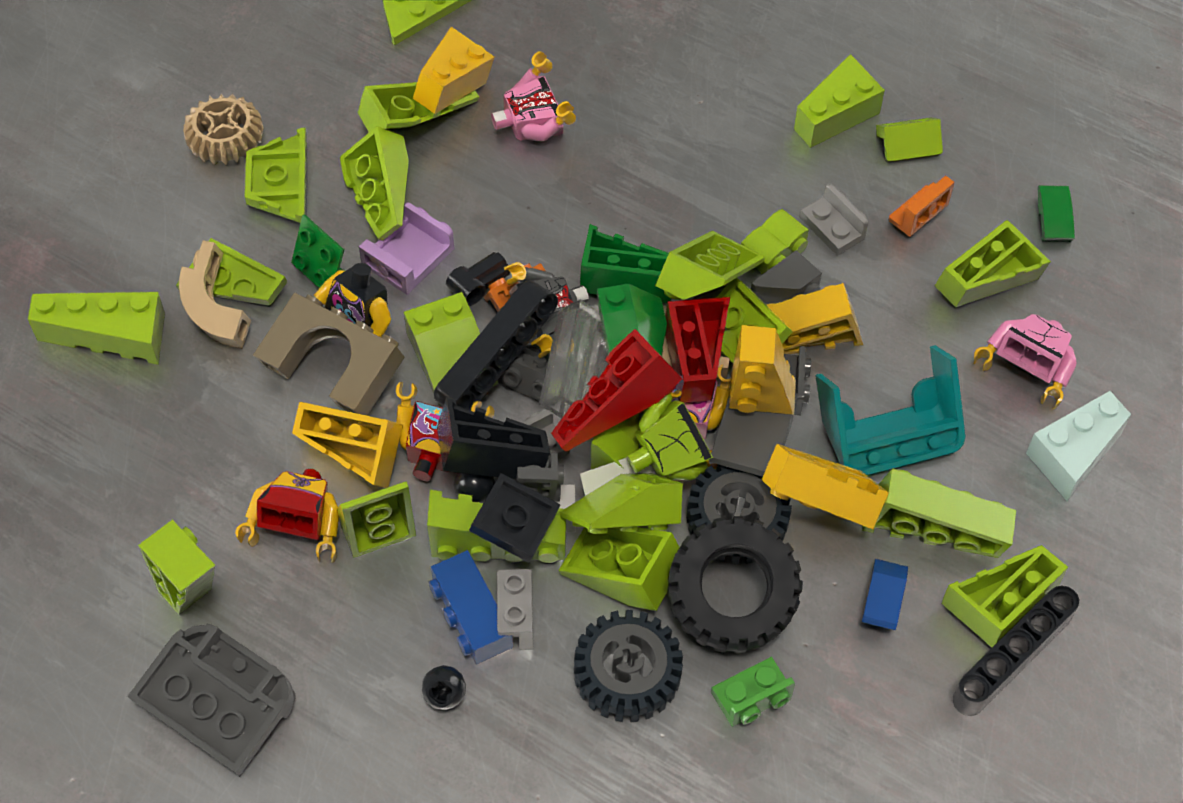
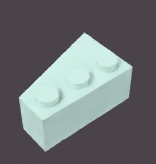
[1026,391,1131,501]

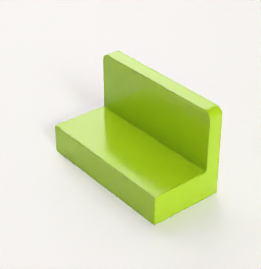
[876,117,943,161]

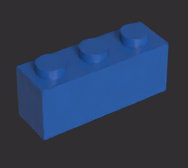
[428,550,513,665]

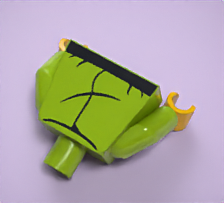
[626,389,717,481]

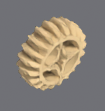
[183,94,264,165]

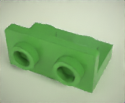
[711,657,795,727]

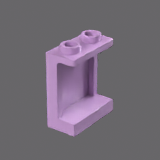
[359,202,455,295]

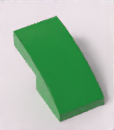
[1038,185,1075,242]

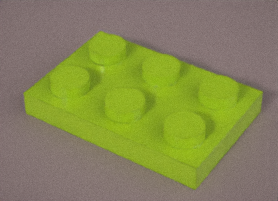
[716,278,793,363]

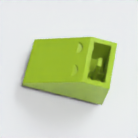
[560,473,683,534]

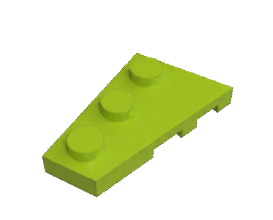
[176,238,287,306]

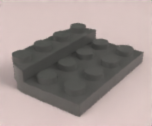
[127,623,295,776]

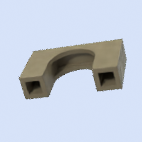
[253,292,405,416]

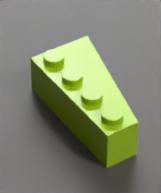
[28,292,165,365]
[862,468,1017,558]
[427,490,566,563]

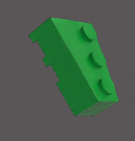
[580,224,672,303]

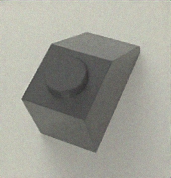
[751,250,822,305]

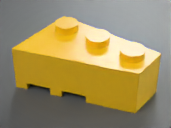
[413,27,495,114]
[767,283,863,354]
[729,325,796,415]
[292,401,403,488]
[762,444,889,529]

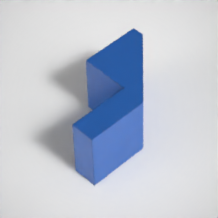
[862,559,908,630]

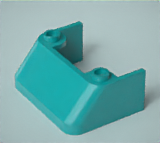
[815,345,966,475]

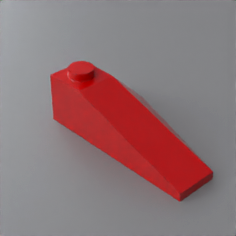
[551,329,683,452]

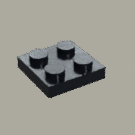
[469,473,561,563]

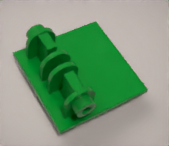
[291,214,345,288]

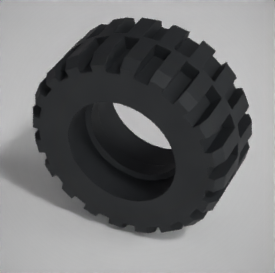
[668,516,803,653]

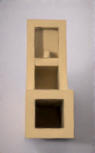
[179,240,251,349]

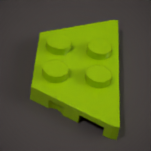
[382,0,472,45]
[245,127,307,223]

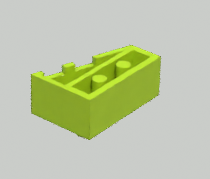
[794,54,885,148]
[935,220,1051,307]
[138,519,215,615]
[941,545,1068,647]

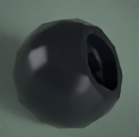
[453,473,495,503]
[422,665,466,711]

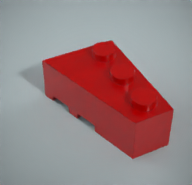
[665,297,730,403]

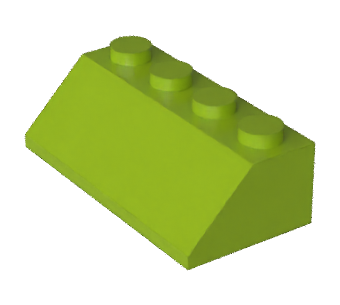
[656,231,765,300]

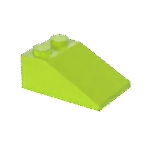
[403,292,498,405]
[337,481,416,558]
[558,527,680,611]

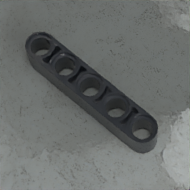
[434,280,558,411]
[953,585,1080,716]

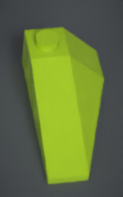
[358,82,479,132]
[340,126,409,241]
[591,412,640,470]

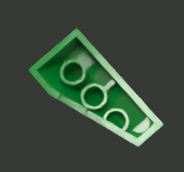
[597,284,667,412]

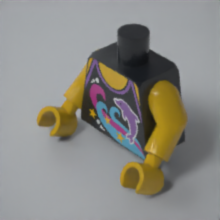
[314,263,391,337]

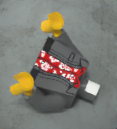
[504,262,589,358]

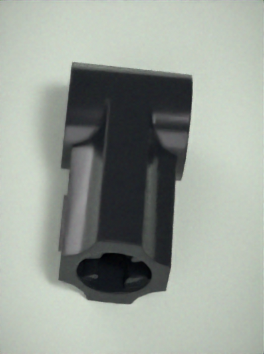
[446,252,510,306]

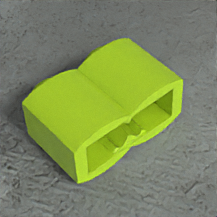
[741,209,809,274]

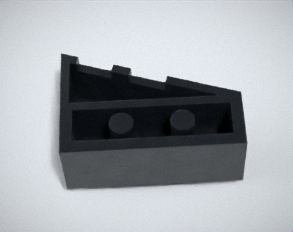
[437,397,550,480]

